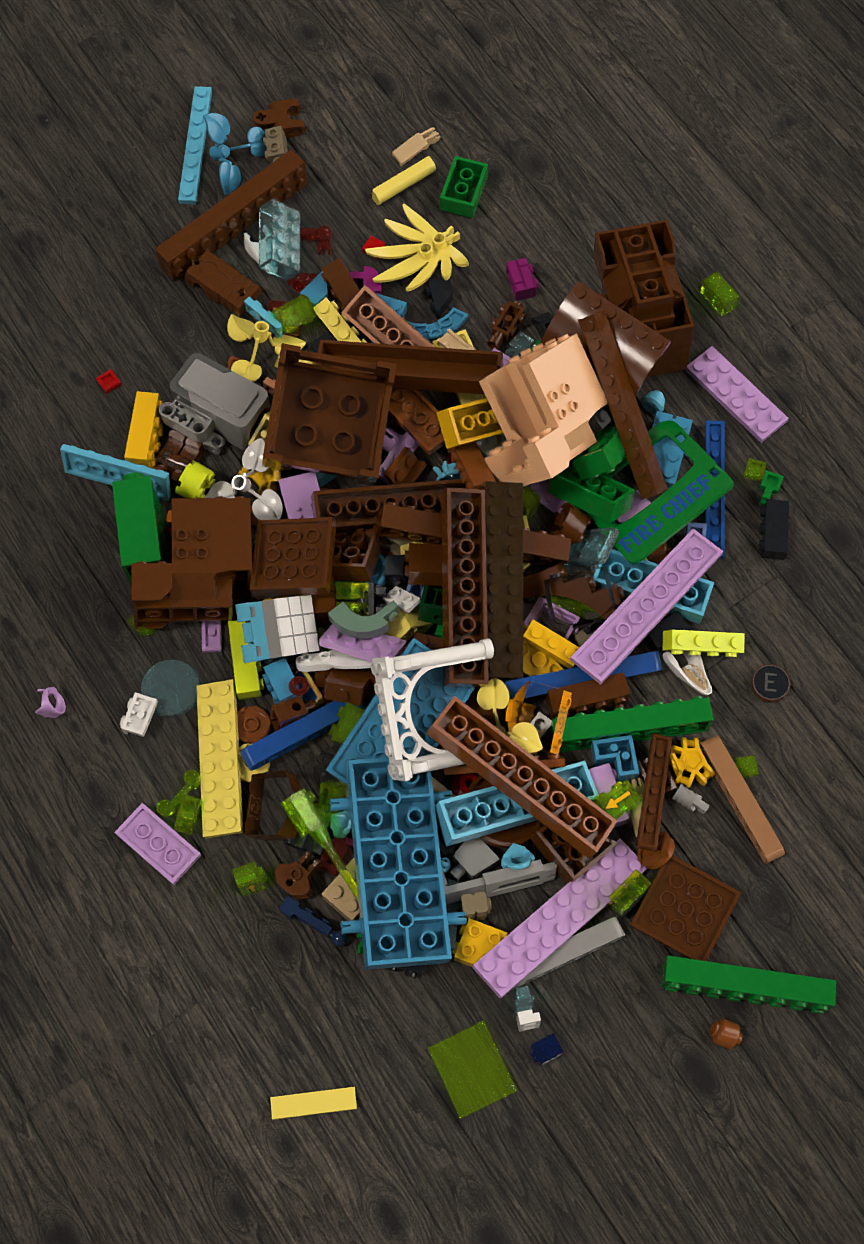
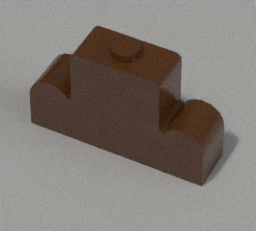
[314,668,376,705]

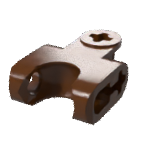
[253,99,306,138]

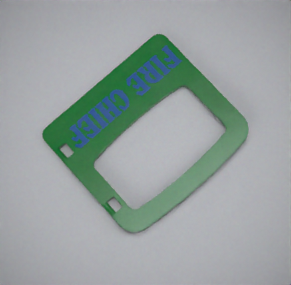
[583,420,734,565]

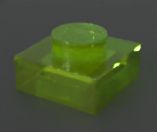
[743,458,767,482]
[734,755,759,778]

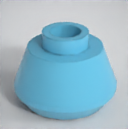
[641,390,665,414]

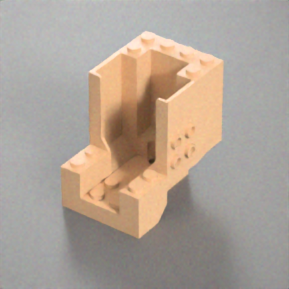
[479,333,608,486]

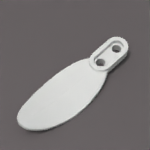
[296,650,403,672]

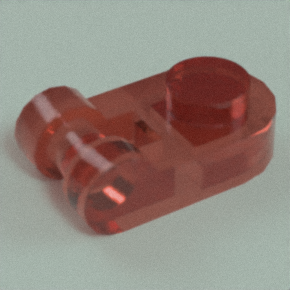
[319,837,348,876]

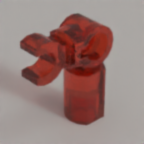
[298,226,331,255]

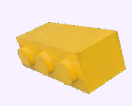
[523,620,580,669]

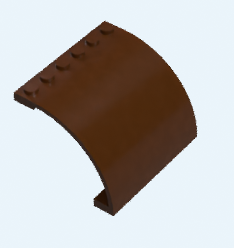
[540,281,671,425]

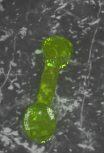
[156,770,201,817]

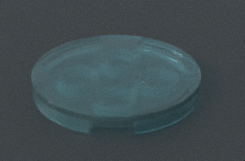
[141,660,200,717]

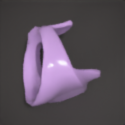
[35,687,66,718]

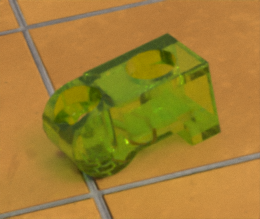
[174,794,203,835]

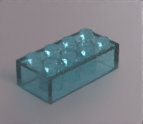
[259,198,300,281]

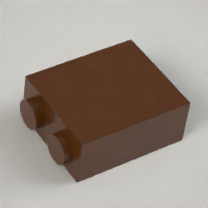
[404,543,442,586]

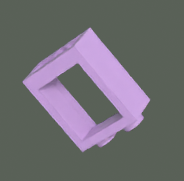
[524,596,580,642]

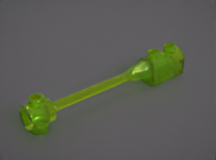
[280,788,359,903]

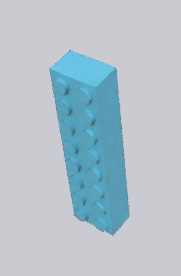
[435,761,599,847]

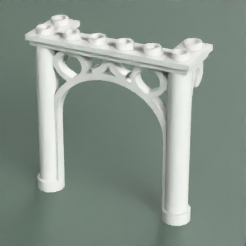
[371,639,494,781]

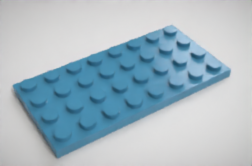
[325,638,475,786]

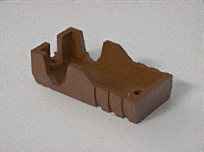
[185,250,262,317]

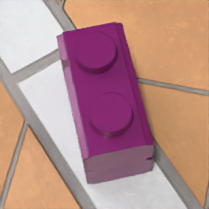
[506,258,539,301]

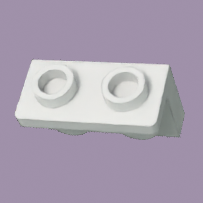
[120,692,158,737]

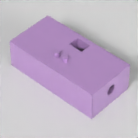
[278,471,320,519]

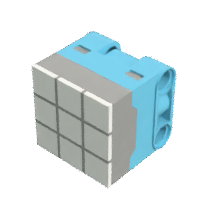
[235,595,319,663]

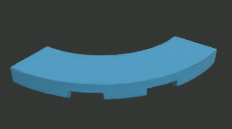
[407,307,469,342]

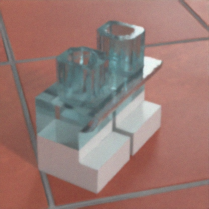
[514,986,541,1032]

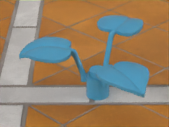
[203,113,267,195]

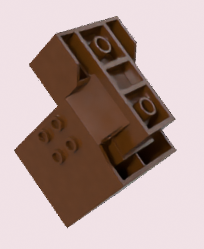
[593,220,695,377]
[132,496,252,629]

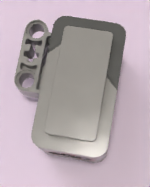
[159,353,271,450]

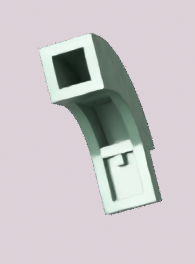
[328,600,399,639]

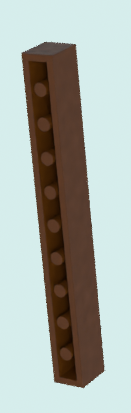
[578,310,668,499]

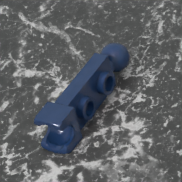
[279,896,348,947]

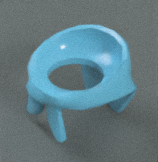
[433,461,461,481]

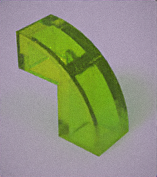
[304,780,346,832]

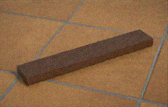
[636,733,672,852]

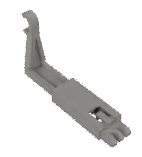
[442,859,557,904]

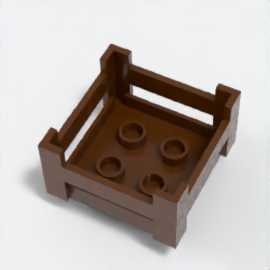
[262,343,397,486]

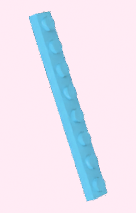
[178,86,212,205]

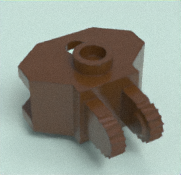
[274,851,322,899]

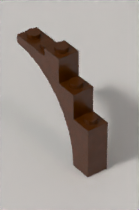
[523,563,625,620]

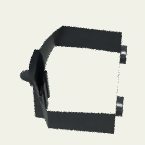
[544,564,616,635]

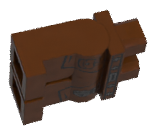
[155,430,205,486]

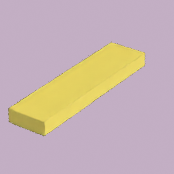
[270,1087,357,1120]

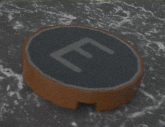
[751,664,791,703]

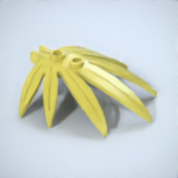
[365,204,469,292]

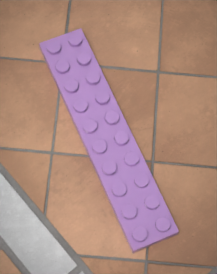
[570,529,723,685]
[472,839,647,999]

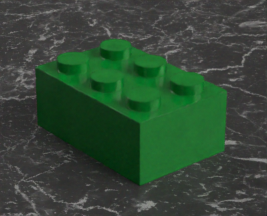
[440,156,488,218]

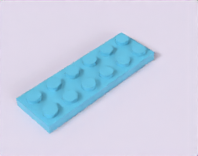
[60,444,171,501]

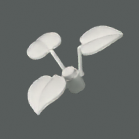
[205,438,283,520]

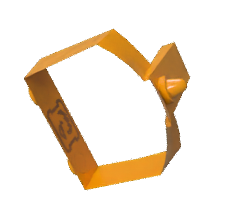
[505,681,572,755]

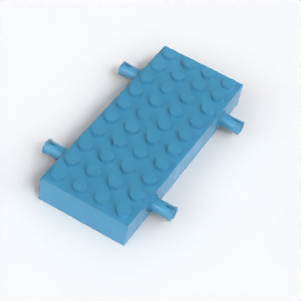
[329,755,467,970]

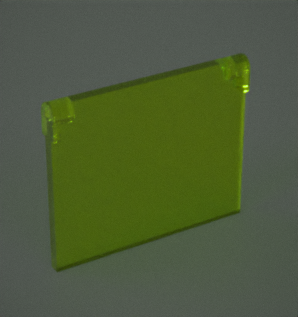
[428,1021,517,1119]

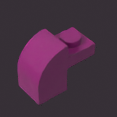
[349,266,382,295]

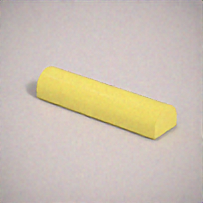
[372,156,436,205]

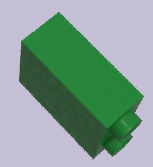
[112,472,169,587]

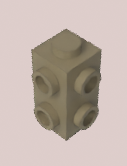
[263,126,288,163]

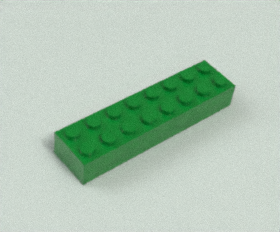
[550,696,714,753]
[660,956,836,1014]

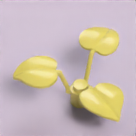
[227,314,306,382]
[477,678,543,754]

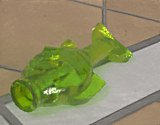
[551,595,605,620]

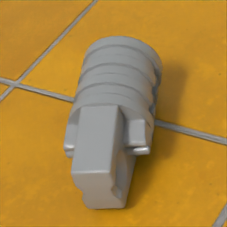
[672,784,709,814]

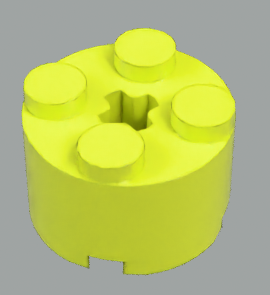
[175,460,216,498]

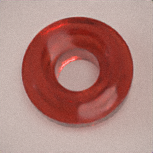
[289,676,309,696]

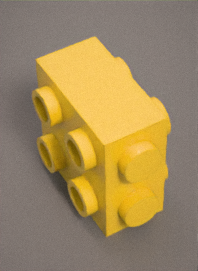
[452,918,508,967]

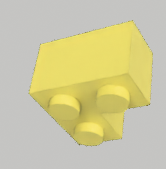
[384,605,434,641]

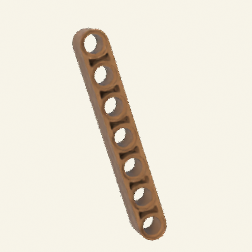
[699,735,785,864]

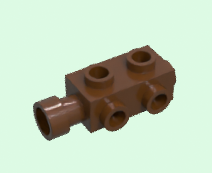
[487,301,526,350]

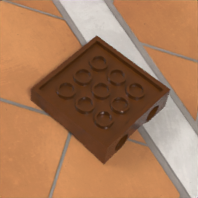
[250,517,336,600]
[630,855,742,961]

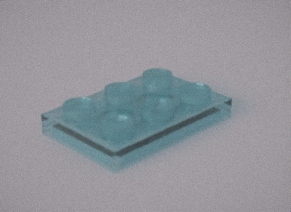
[564,527,619,566]

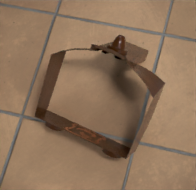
[245,769,323,840]

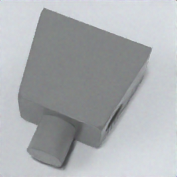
[450,838,499,881]

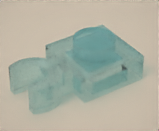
[505,331,535,356]

